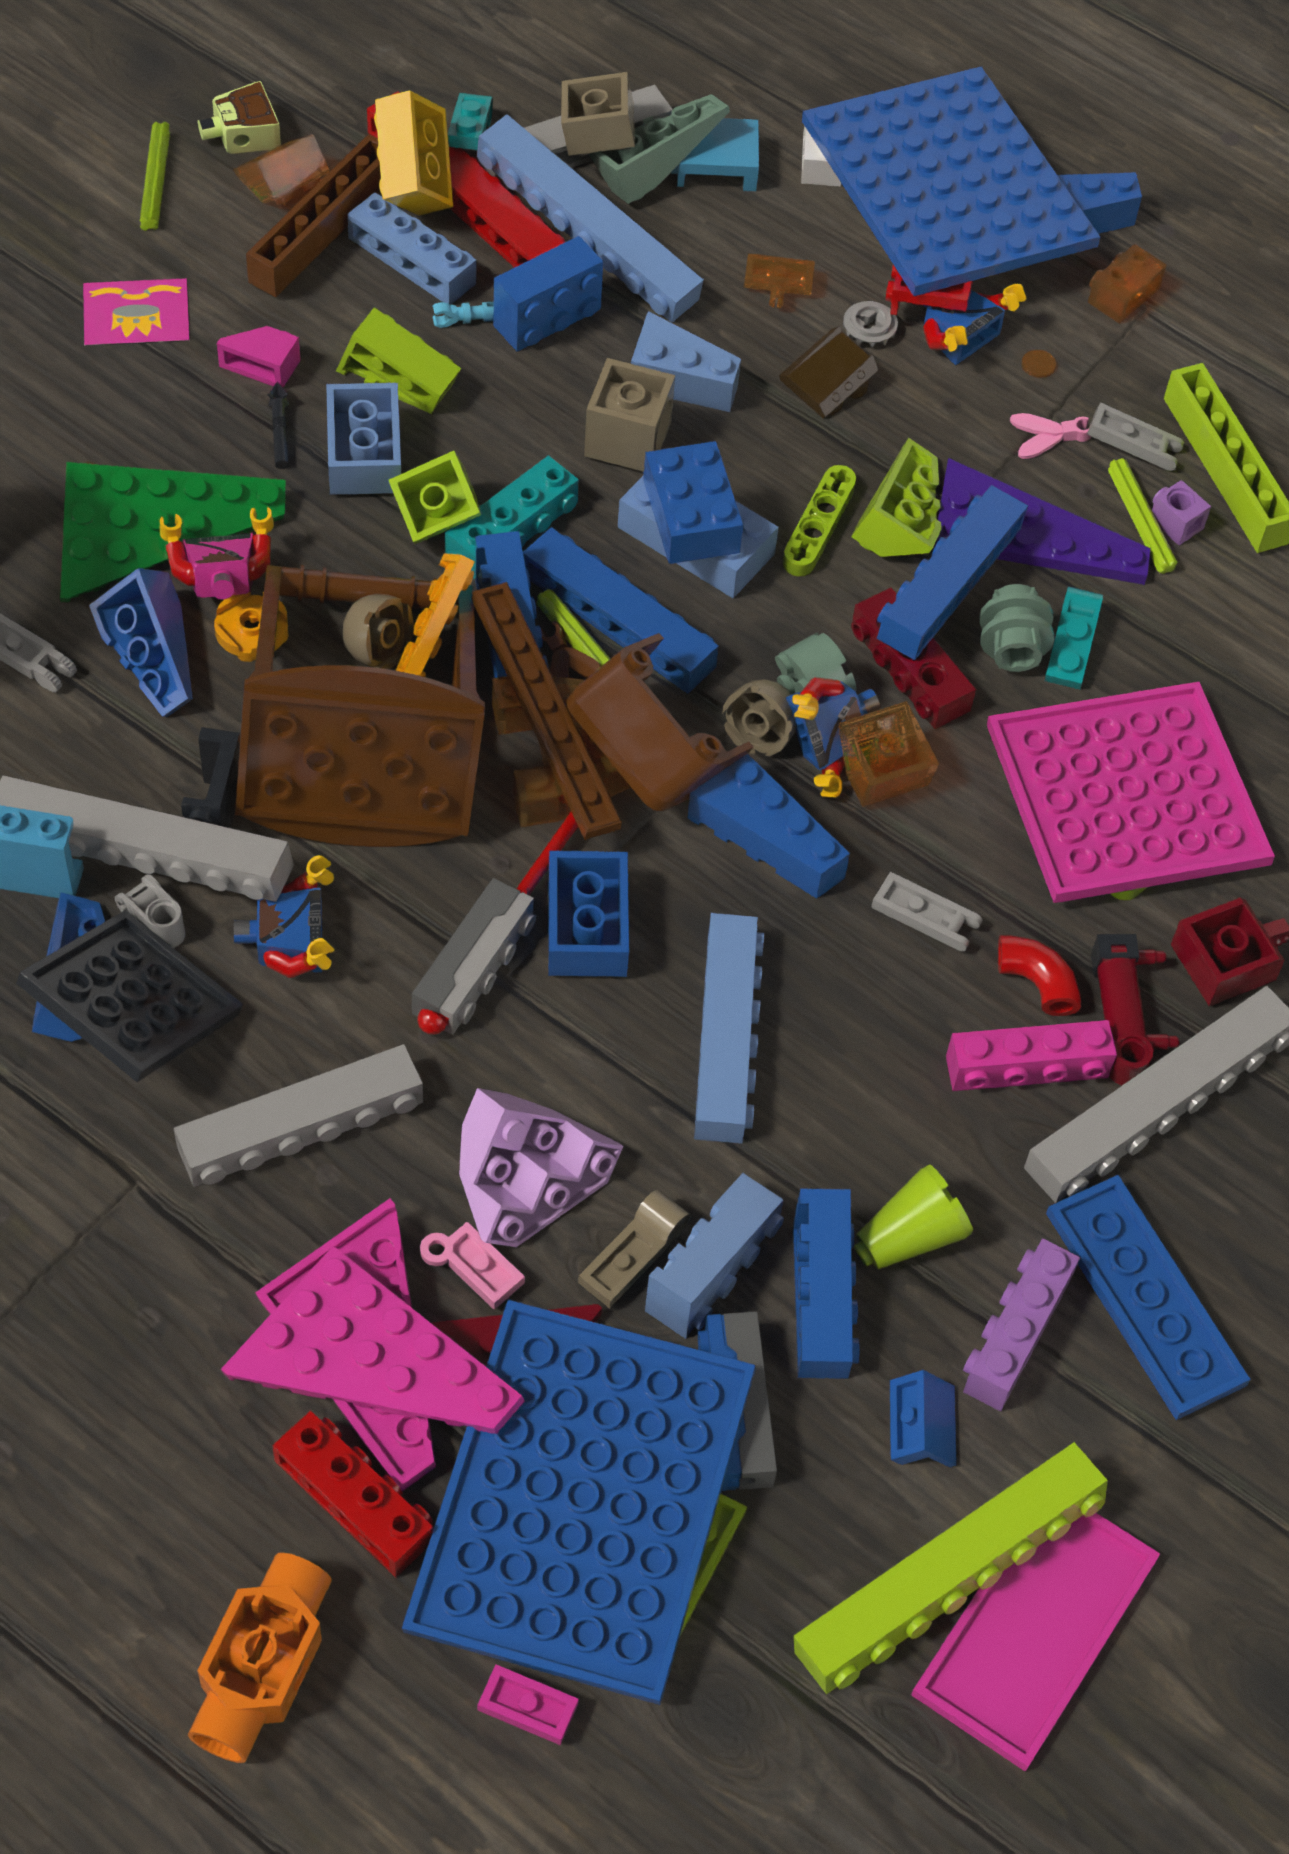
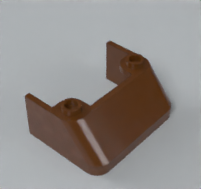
[566,633,754,811]

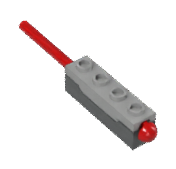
[411,812,578,1035]

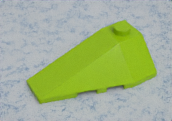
[851,438,941,557]

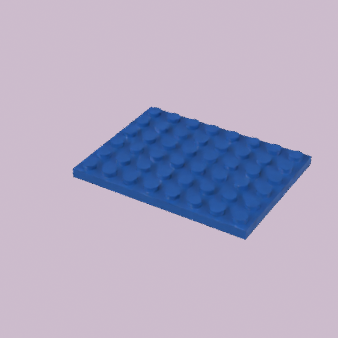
[802,67,1100,296]
[402,1300,756,1705]

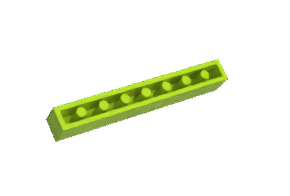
[794,1442,1108,1694]

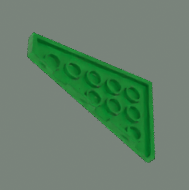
[60,462,286,603]

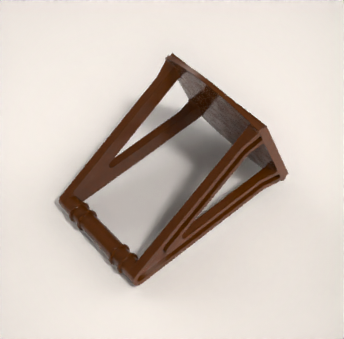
[235,565,485,847]

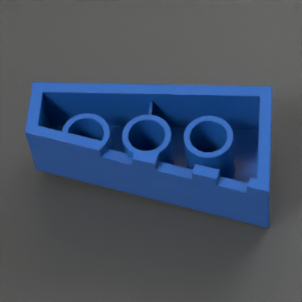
[1057,172,1142,234]
[475,531,549,698]
[687,754,850,899]
[793,1189,859,1379]

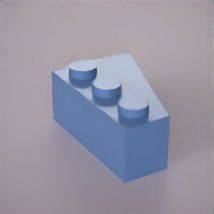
[631,311,741,412]

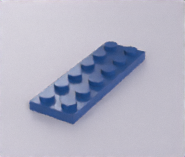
[1046,1175,1251,1420]

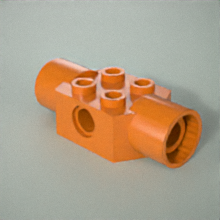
[188,1553,332,1763]

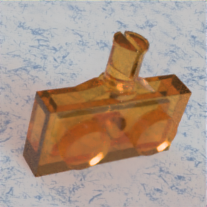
[744,253,815,308]

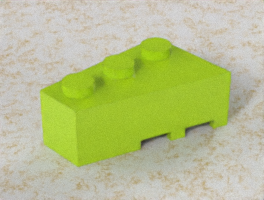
[336,307,461,414]

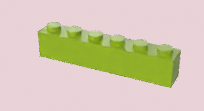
[1164,363,1289,553]

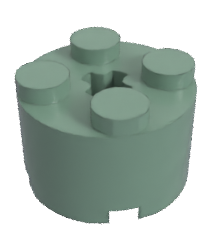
[775,632,856,694]

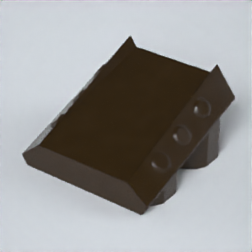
[779,326,878,418]

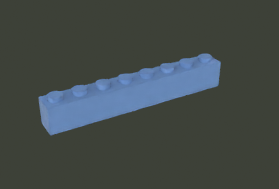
[477,114,703,323]

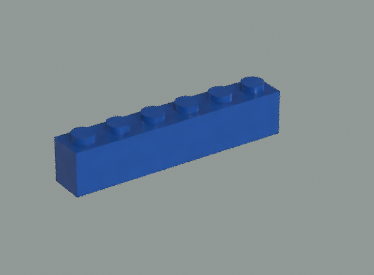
[877,485,1028,660]
[523,527,719,694]

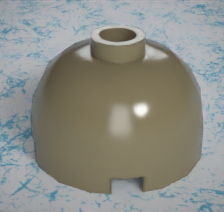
[343,594,414,669]
[723,679,796,756]

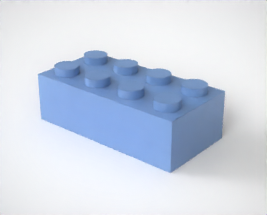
[618,475,779,598]

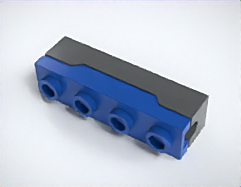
[698,1312,777,1491]

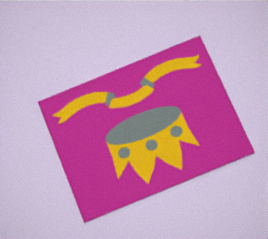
[83,278,189,345]

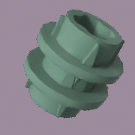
[979,584,1055,672]

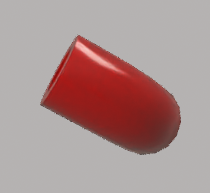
[998,935,1081,1016]

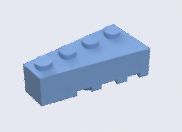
[645,1173,784,1339]

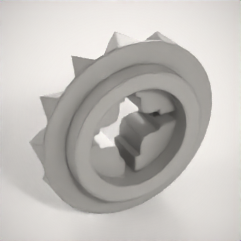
[843,301,898,347]

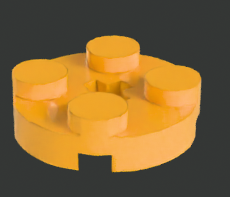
[214,591,289,662]

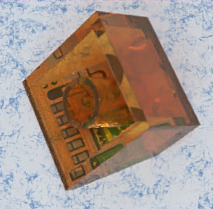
[233,134,330,205]
[838,701,939,807]

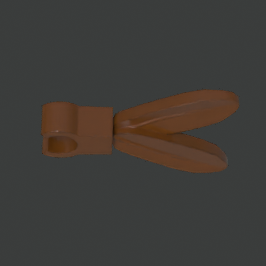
[541,621,601,699]

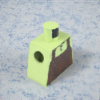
[198,81,281,154]

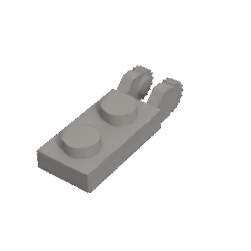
[0,614,77,693]

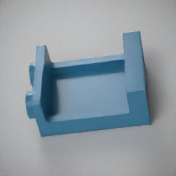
[671,118,759,192]
[0,805,84,898]

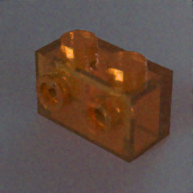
[1088,244,1167,324]

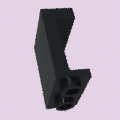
[181,727,240,828]

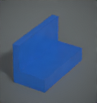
[890,1370,956,1467]

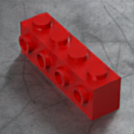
[272,1410,433,1578]

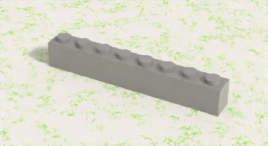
[0,775,294,902]
[1024,986,1289,1203]

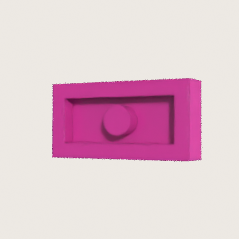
[477,1664,579,1745]

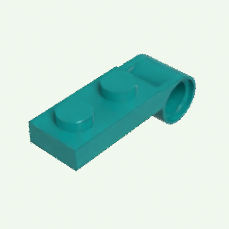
[448,93,493,150]
[1044,586,1103,690]

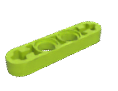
[783,465,856,577]

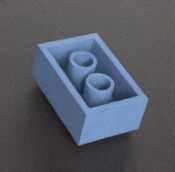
[326,383,401,495]

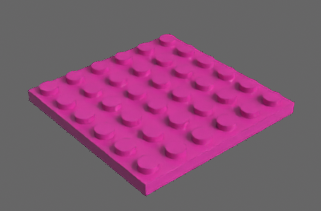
[987,682,1275,903]

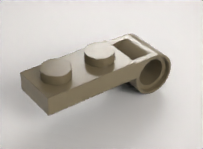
[578,1189,691,1309]

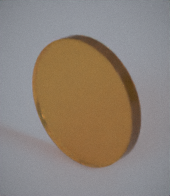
[1022,350,1056,378]

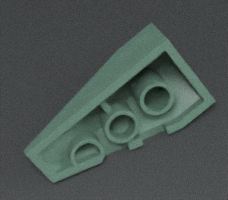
[589,94,730,204]

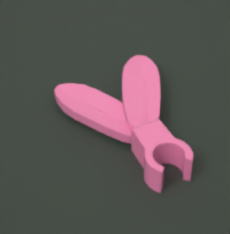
[1010,413,1091,459]

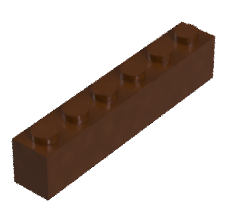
[246,134,381,298]

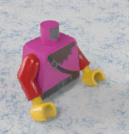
[160,507,274,600]

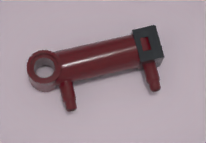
[1091,934,1179,1086]

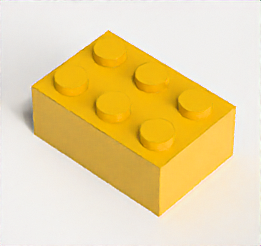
[374,90,453,216]

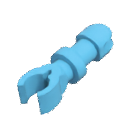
[432,302,494,328]

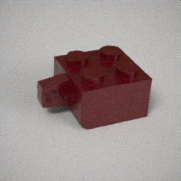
[1171,897,1289,1006]

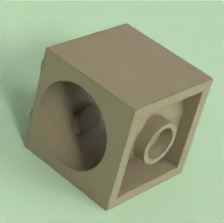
[584,358,675,472]

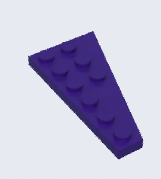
[933,458,1151,585]

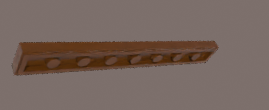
[471,582,622,840]

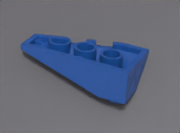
[89,568,193,717]
[32,892,105,1042]

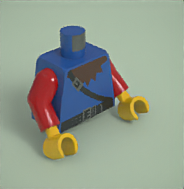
[923,284,1027,365]
[786,677,880,797]
[234,855,334,978]

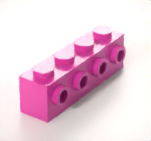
[946,1020,1117,1091]

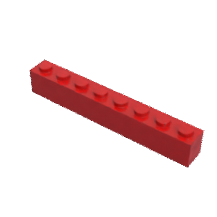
[367,91,565,268]

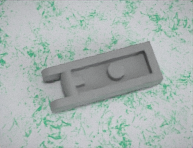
[1087,402,1184,471]
[871,872,983,951]

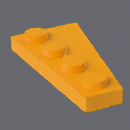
[396,553,475,677]

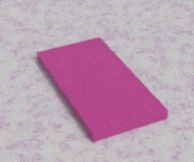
[911,1513,1160,1772]

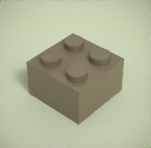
[561,72,635,156]

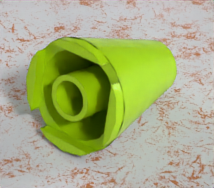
[854,1164,973,1270]

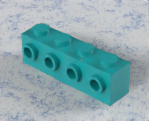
[445,455,579,579]

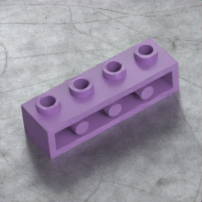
[963,1238,1080,1412]

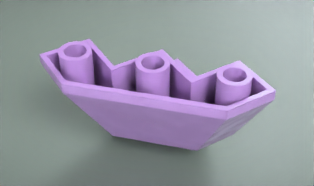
[459,1088,623,1247]

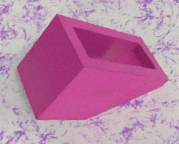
[217,326,301,387]

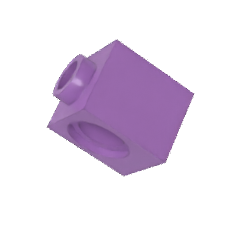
[1152,480,1211,545]

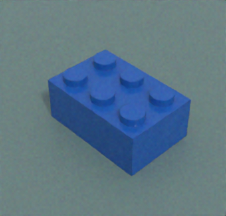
[493,236,603,352]
[643,441,743,564]
[548,851,629,977]

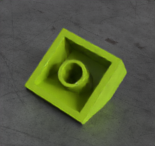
[388,451,481,544]

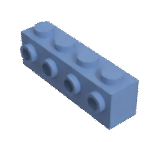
[347,192,476,305]

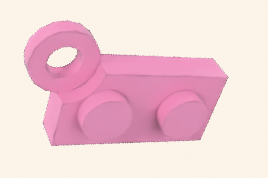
[420,1222,525,1310]

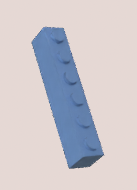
[694,913,764,1143]

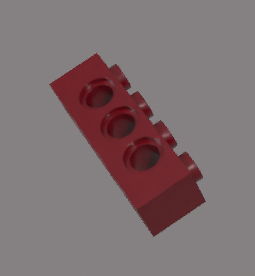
[851,587,976,729]

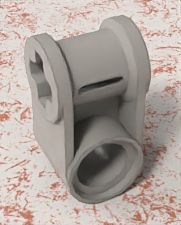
[115,874,185,948]

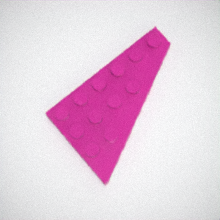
[255,1198,436,1492]
[221,1246,525,1434]

